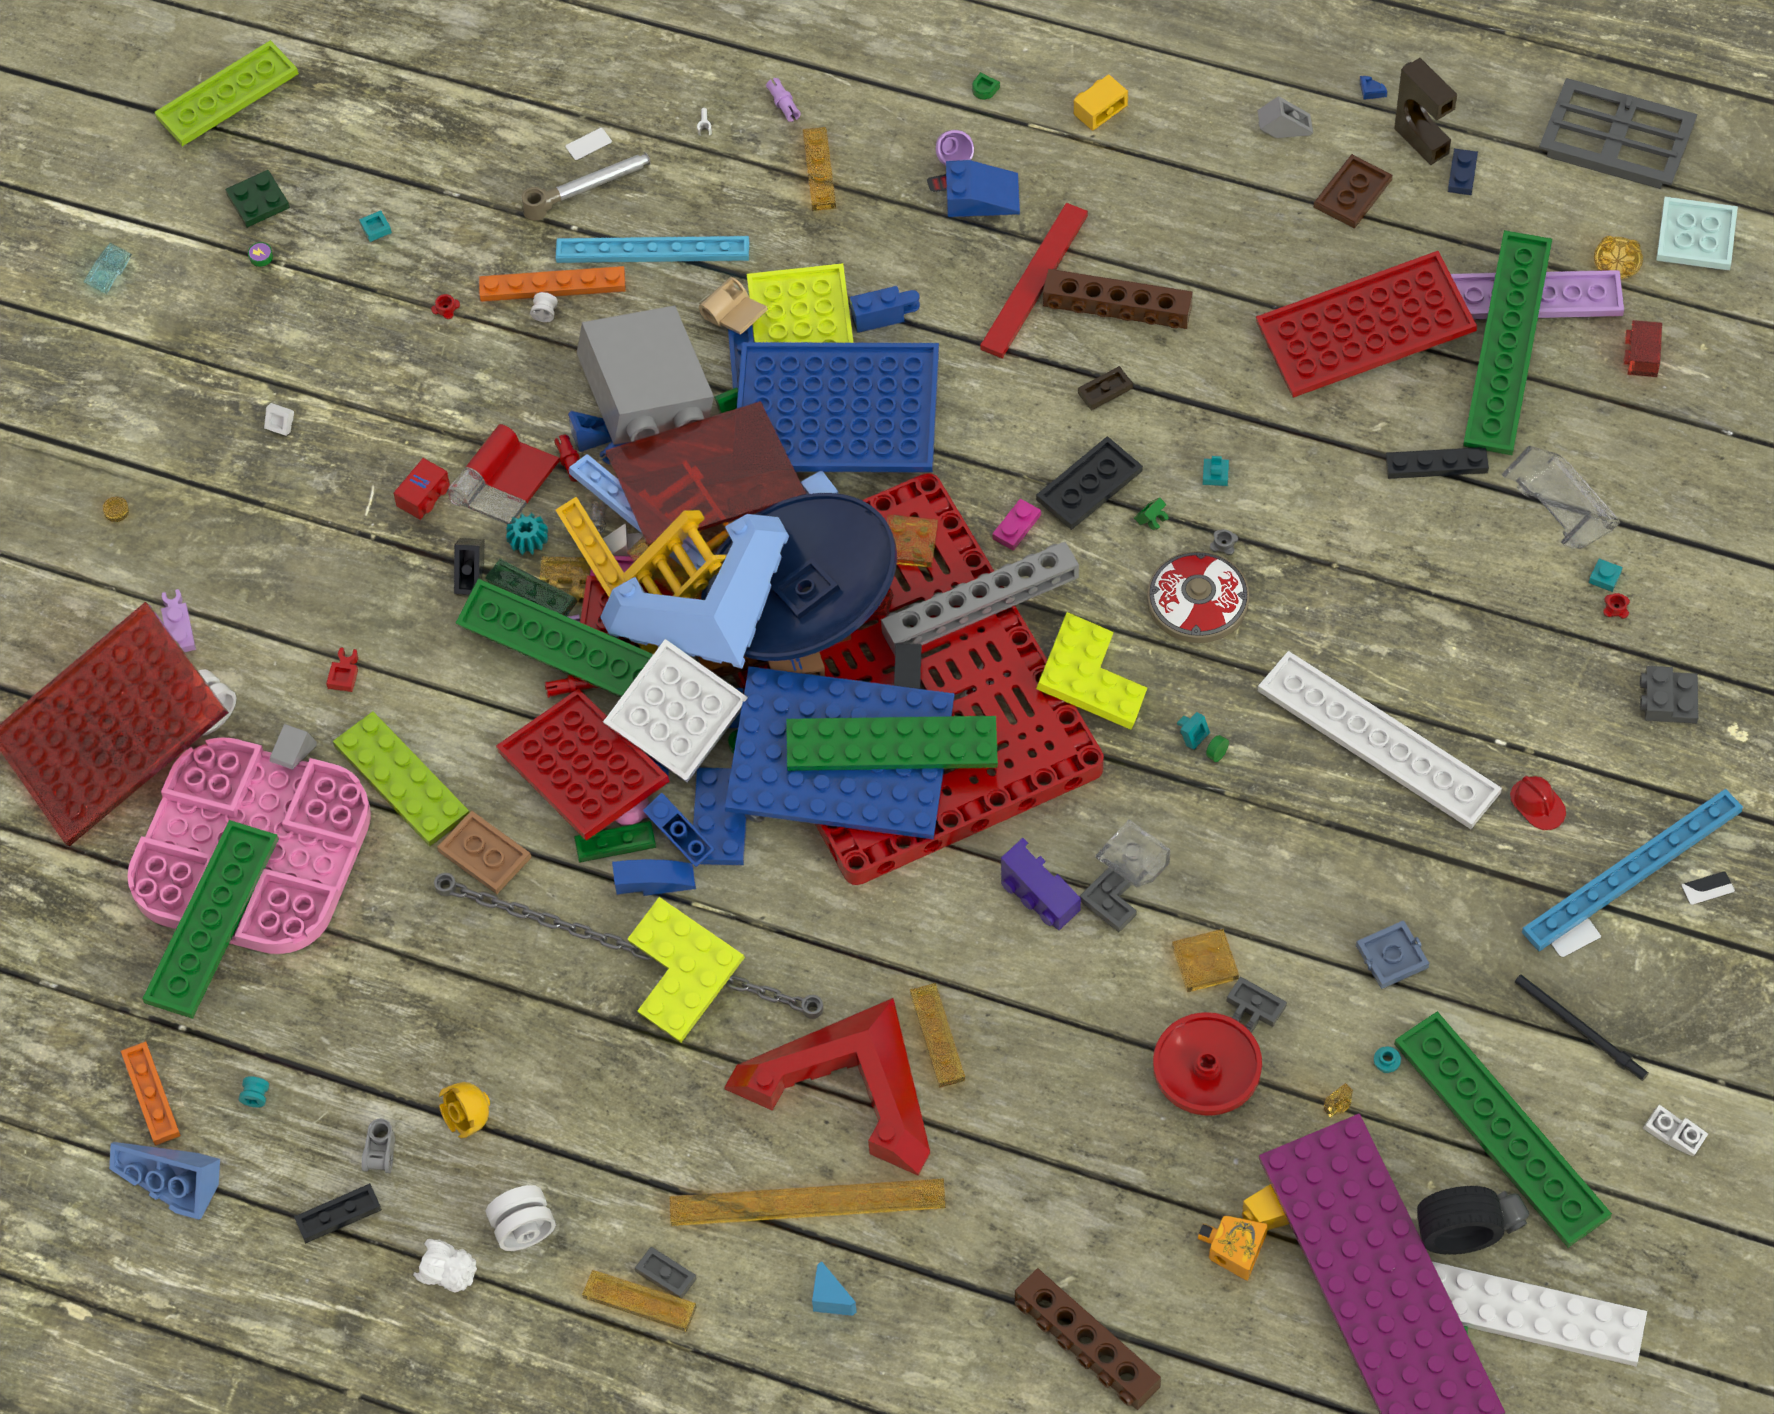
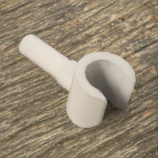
[697,108,712,136]

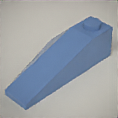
[109,1142,220,1220]

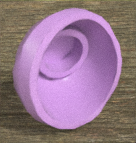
[936,130,974,166]

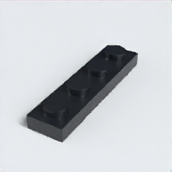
[1385,447,1489,479]

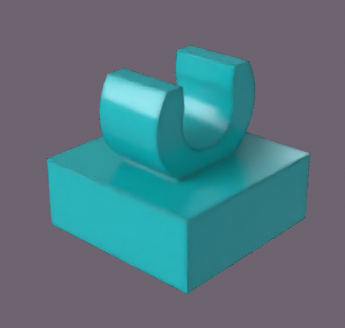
[1203,456,1229,486]
[1177,712,1210,750]

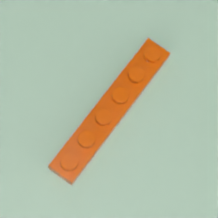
[479,266,626,302]

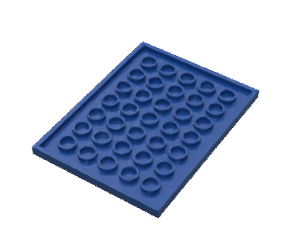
[732,342,939,472]
[725,667,955,839]

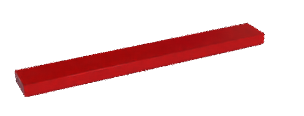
[980,203,1088,359]

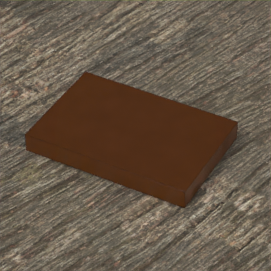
[1313,154,1393,229]

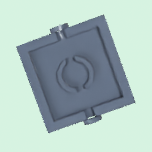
[1356,920,1430,989]

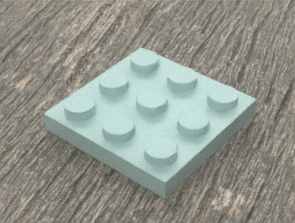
[1656,197,1738,271]

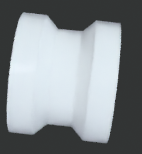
[530,292,558,322]

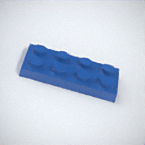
[693,768,747,865]

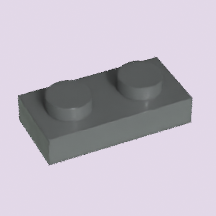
[635,1247,697,1301]

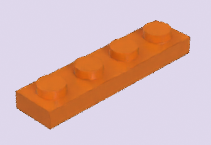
[121,1041,181,1146]

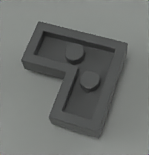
[1079,862,1137,932]

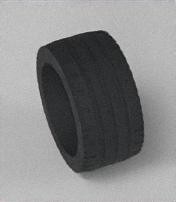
[1417,1186,1504,1255]

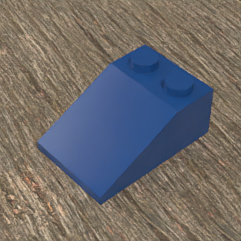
[946,160,1020,217]

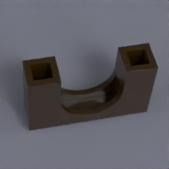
[1394,58,1457,165]

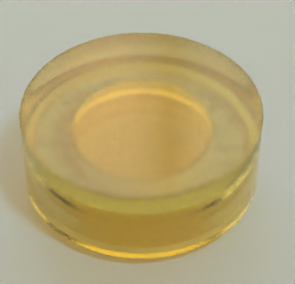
[103,496,129,522]

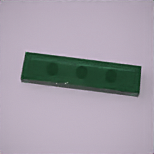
[485,559,578,617]

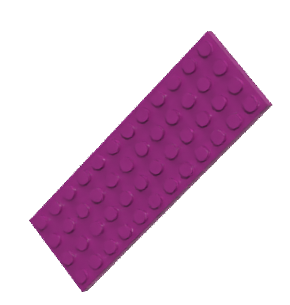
[1259,1113,1505,1414]

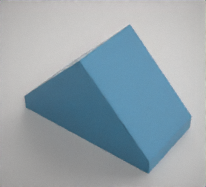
[812,1261,857,1316]

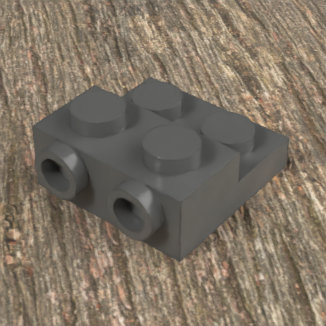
[1640,666,1698,723]

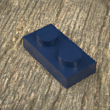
[1448,148,1478,195]

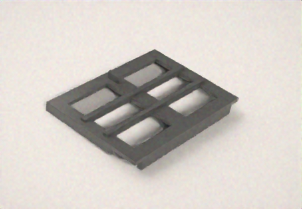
[1539,78,1697,189]

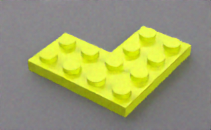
[1036,612,1147,730]
[628,897,745,1043]

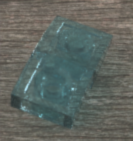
[84,243,132,295]

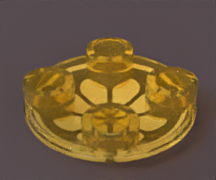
[1594,236,1643,279]

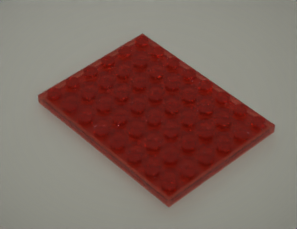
[0,602,229,847]

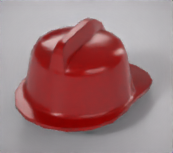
[1510,775,1566,830]

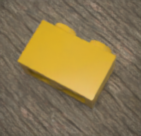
[1074,74,1128,131]

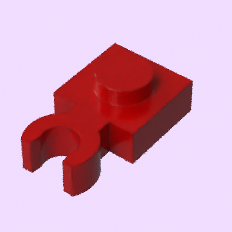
[326,647,359,692]

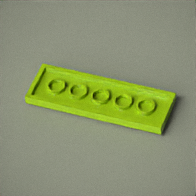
[155,40,299,147]
[333,711,470,846]

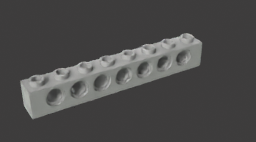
[881,542,1079,655]

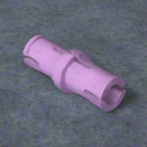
[766,78,801,122]

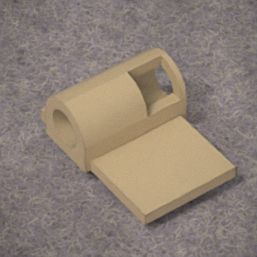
[699,277,768,335]

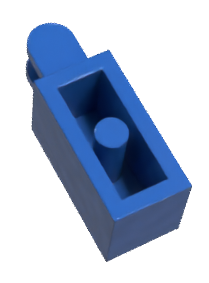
[850,286,920,333]

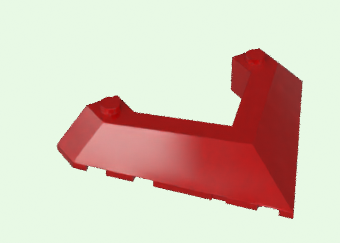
[724,998,930,1176]

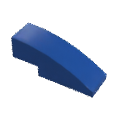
[612,859,696,896]

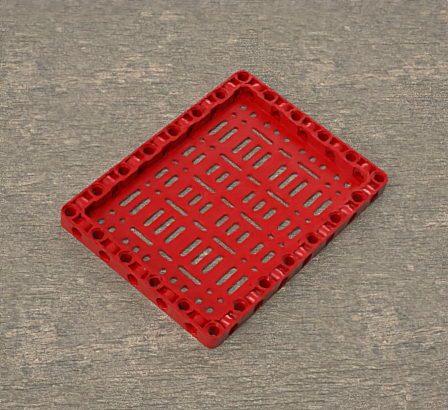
[688,473,1104,885]

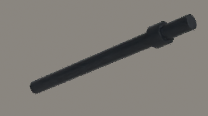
[1515,974,1649,1081]

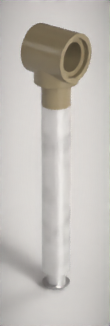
[522,152,651,221]

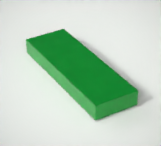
[574,821,656,863]

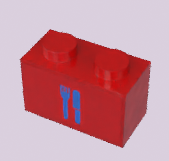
[393,458,450,520]

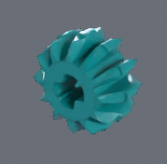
[506,512,548,556]

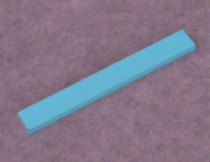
[556,236,750,263]

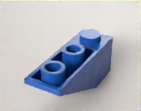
[643,793,715,867]

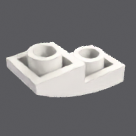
[1643,1105,1708,1156]

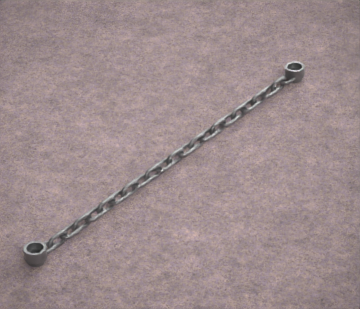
[434,873,823,1019]

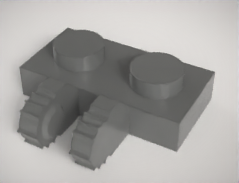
[1226,976,1287,1033]

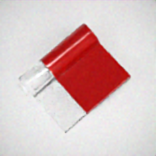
[447,424,560,524]

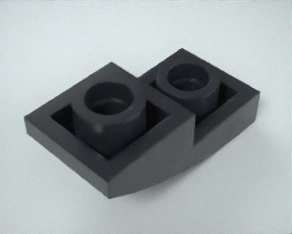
[894,644,922,689]

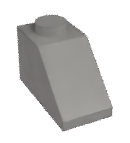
[1257,96,1313,138]

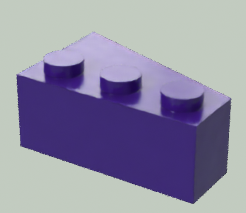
[1001,838,1081,931]

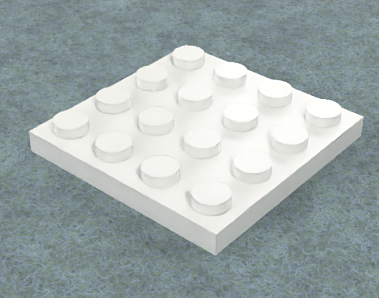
[603,639,748,783]

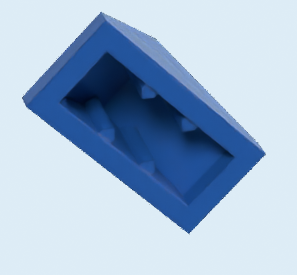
[568,411,612,452]

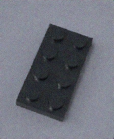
[1036,436,1143,530]

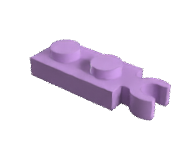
[161,589,196,655]

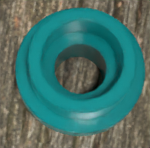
[1374,1046,1401,1073]

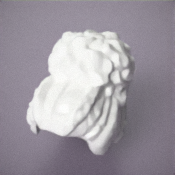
[413,1239,477,1293]

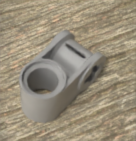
[362,1118,396,1173]

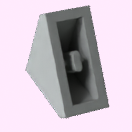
[269,724,317,770]

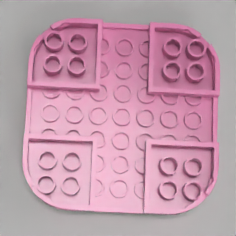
[128,738,371,954]

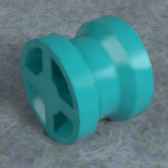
[239,1076,270,1108]

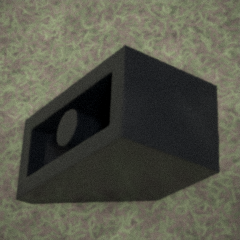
[454,538,485,595]

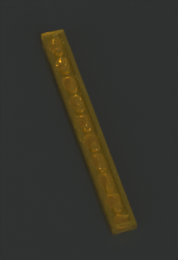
[670,1178,946,1226]

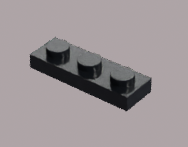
[294,1183,382,1244]

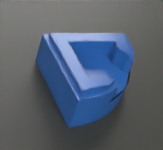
[1359,76,1387,100]

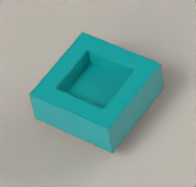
[359,210,392,242]
[1589,558,1623,592]

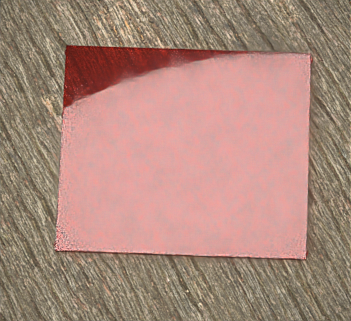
[606,401,806,547]

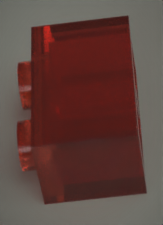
[1623,320,1662,377]

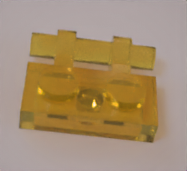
[539,556,591,601]

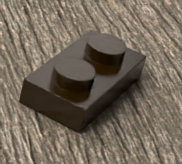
[1078,366,1133,411]

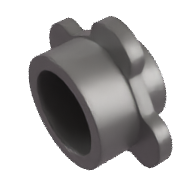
[1210,529,1238,555]

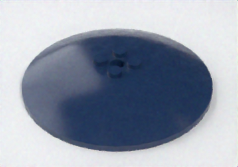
[701,493,897,661]

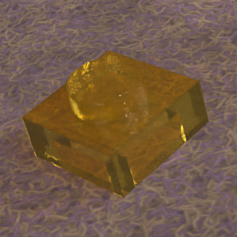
[1324,1083,1353,1117]

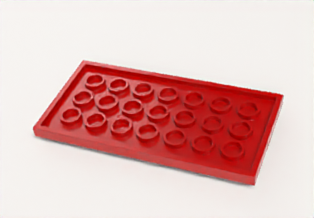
[1256,251,1477,398]

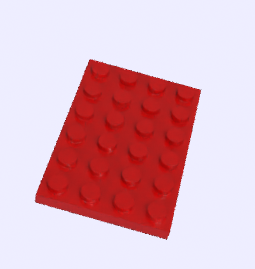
[496,688,670,841]

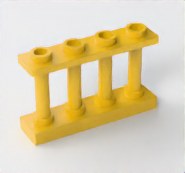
[623,510,727,599]

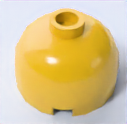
[439,1082,490,1138]

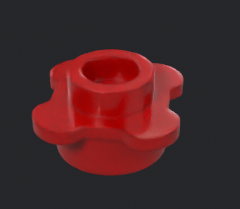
[431,294,460,319]
[1603,593,1630,619]

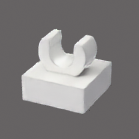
[264,403,294,436]

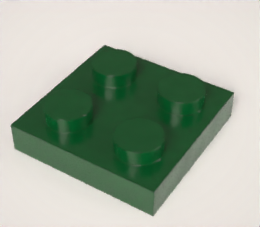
[225,170,290,228]

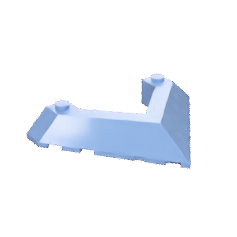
[601,514,789,669]

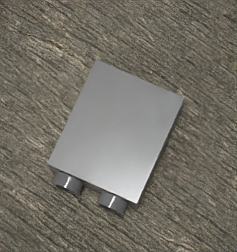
[577,305,714,445]

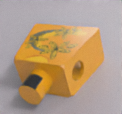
[1198,1216,1268,1281]

